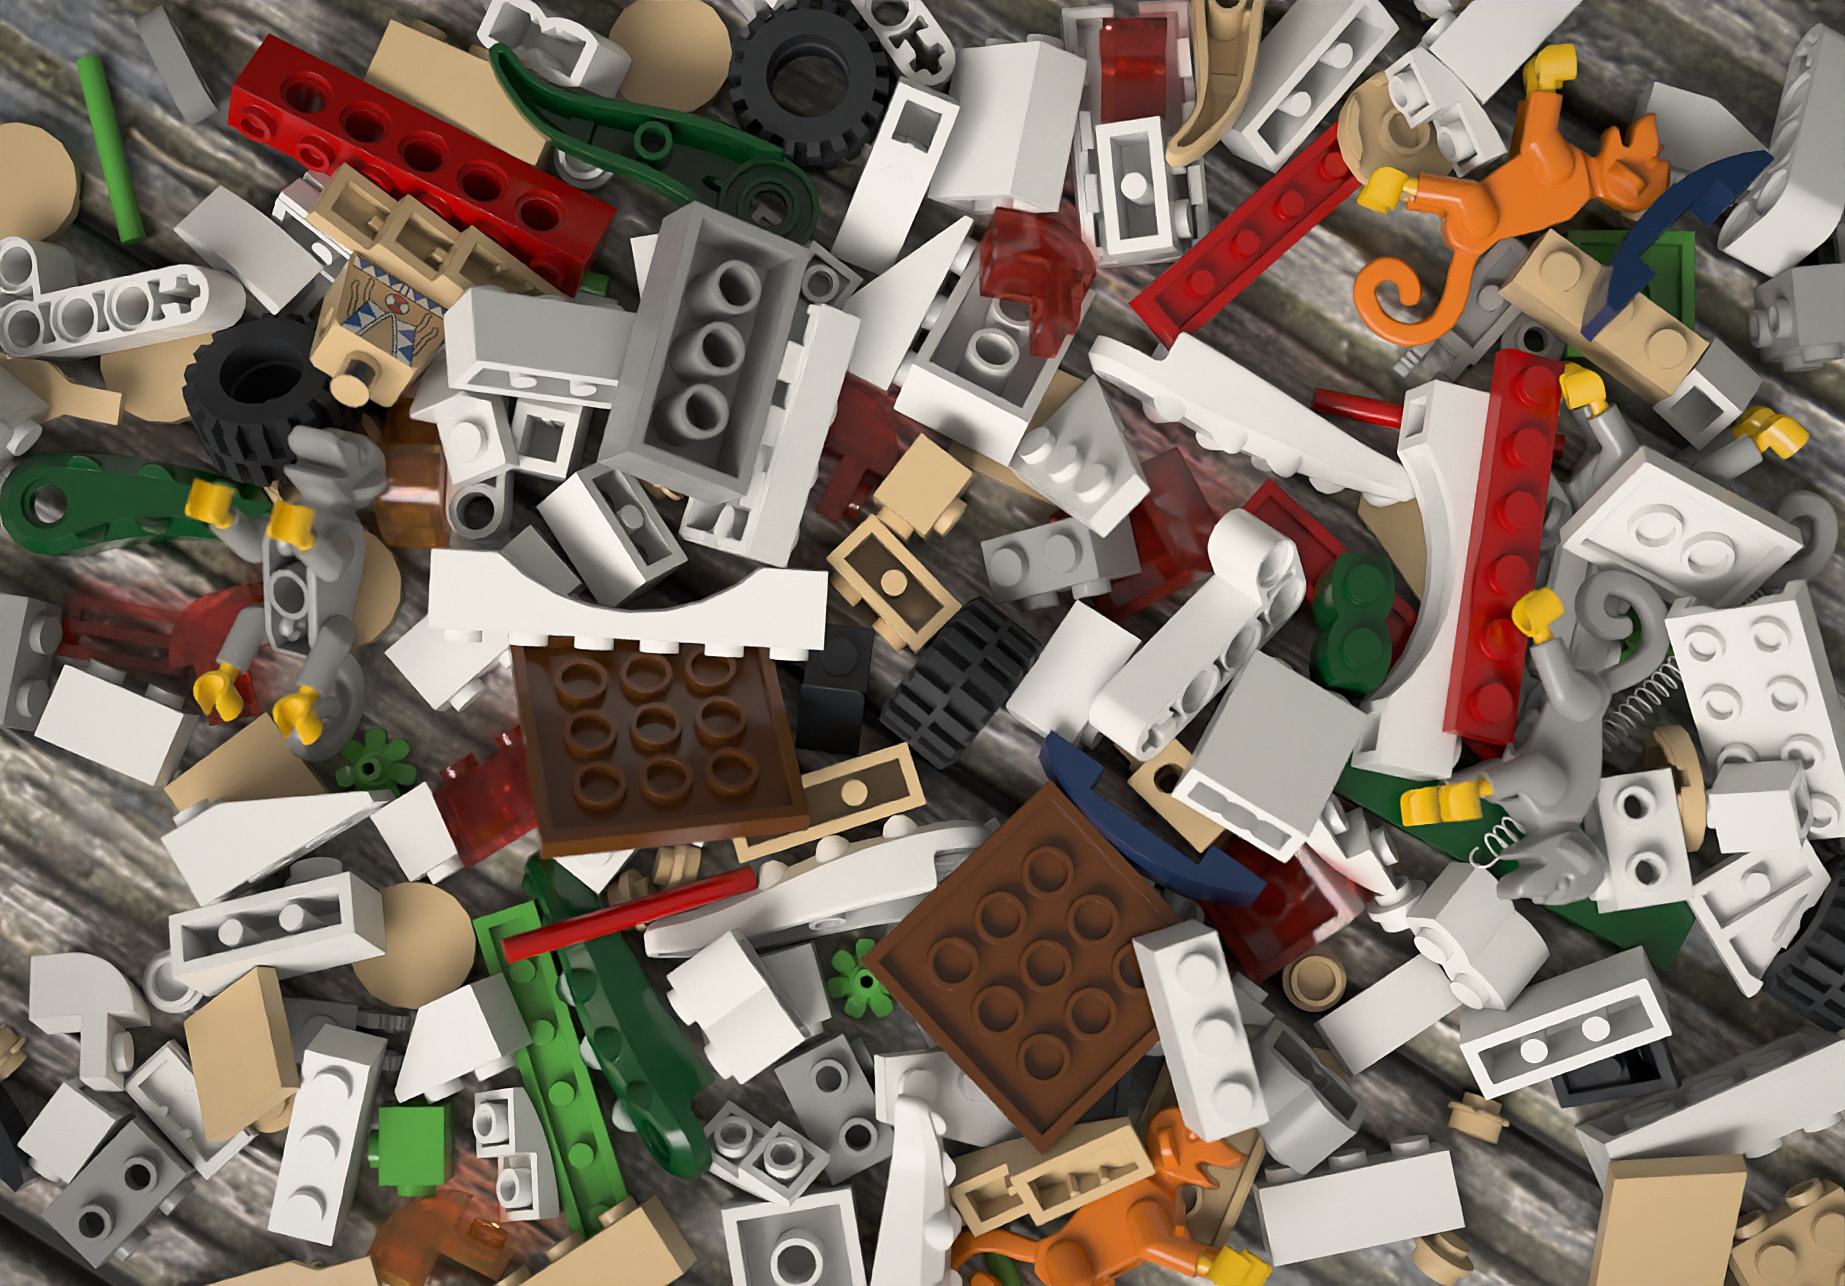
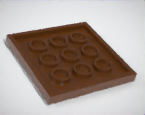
[508,634,810,860]
[859,780,1231,1154]

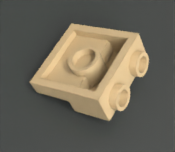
[1728,1178,1845,1286]

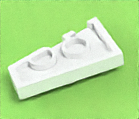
[1008,373,1151,538]
[874,1048,1024,1148]

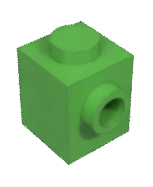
[368,1099,454,1197]

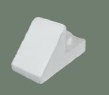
[409,357,520,487]

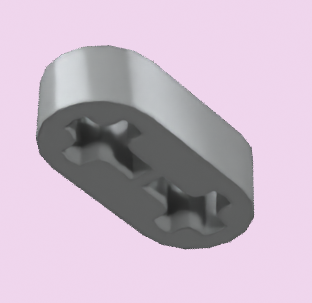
[134,4,220,126]

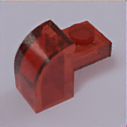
[1099,17,1168,125]
[979,206,1097,359]
[814,381,898,529]
[169,581,271,727]

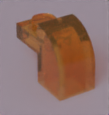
[375,398,452,548]
[366,1189,519,1286]

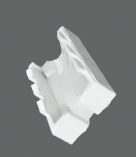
[1059,0,1210,270]
[678,303,862,569]
[1664,579,1845,840]

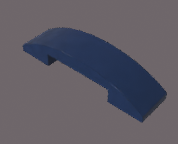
[1580,150,1774,342]
[1038,730,1267,907]

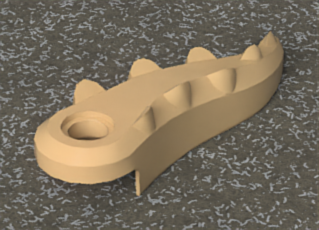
[1165,0,1266,167]

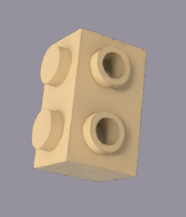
[873,433,973,545]
[826,513,963,654]

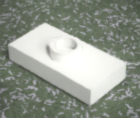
[124,1039,260,1180]

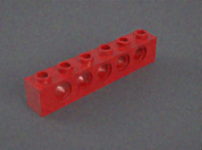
[227,33,617,299]

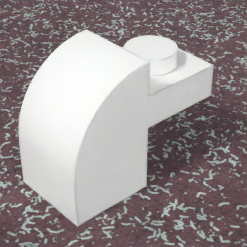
[29,953,151,1093]

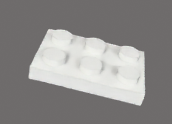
[1559,445,1804,610]

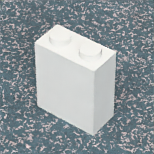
[928,34,1088,215]
[1171,649,1369,863]

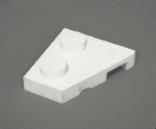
[1686,838,1831,998]

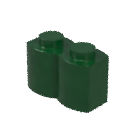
[1309,552,1395,699]

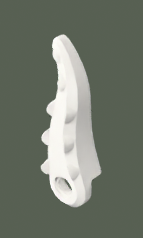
[1088,332,1416,508]
[644,815,993,958]
[870,1093,962,1286]

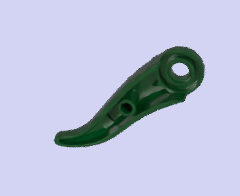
[489,42,820,246]
[0,453,275,557]
[521,850,715,1180]

